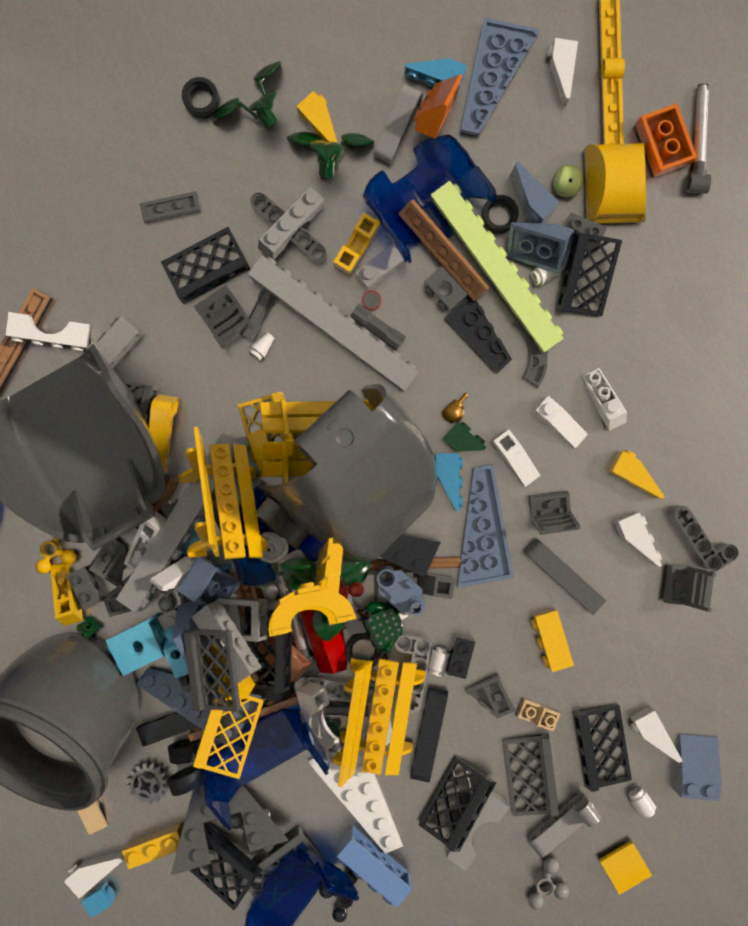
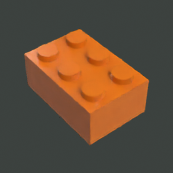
[635,103,697,177]

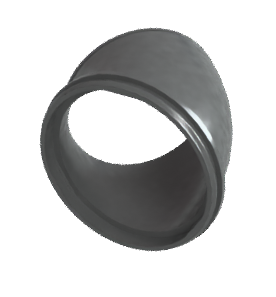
[0,632,141,811]

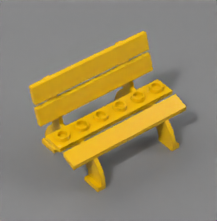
[260,399,374,483]
[178,427,267,560]
[269,538,356,637]
[332,658,426,787]

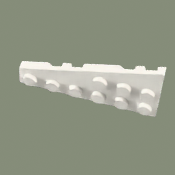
[307,745,403,853]

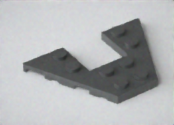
[171,775,288,875]

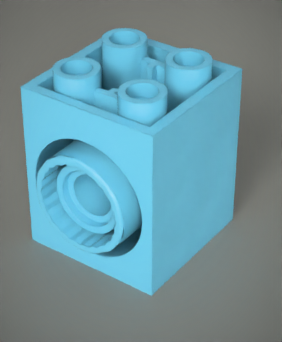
[106,613,166,676]

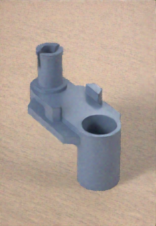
[376,564,426,616]

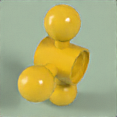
[35,537,77,574]

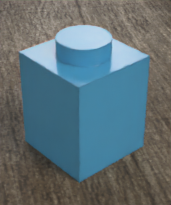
[81,882,115,918]

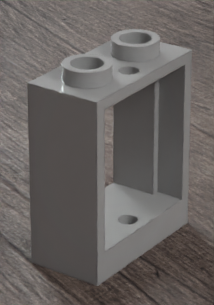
[216,597,268,642]

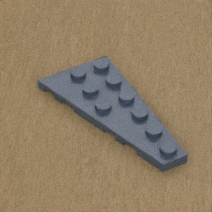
[460,17,540,136]
[457,464,514,588]
[136,668,263,748]

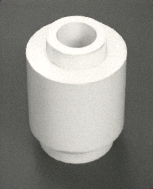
[428,646,450,676]
[629,787,656,818]

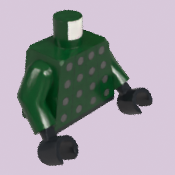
[356,601,408,660]

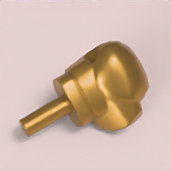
[442,393,468,423]

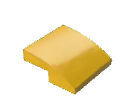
[599,840,652,895]

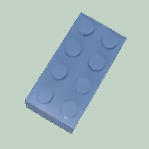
[337,825,412,907]

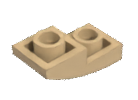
[515,698,561,732]
[77,800,107,835]

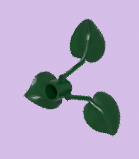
[212,61,281,128]
[287,132,374,177]
[280,556,370,641]

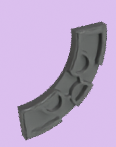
[512,318,548,388]

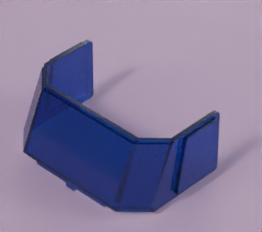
[203,709,330,830]
[245,849,359,926]

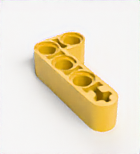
[149,394,179,474]

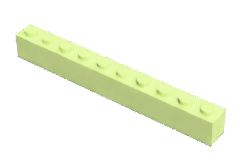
[431,181,564,353]

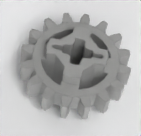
[126,761,169,805]

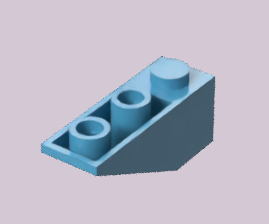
[404,58,467,94]
[435,454,463,511]

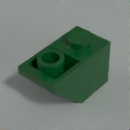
[441,422,487,452]

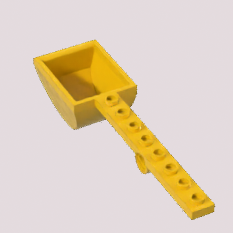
[584,0,646,224]

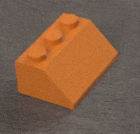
[414,75,462,139]

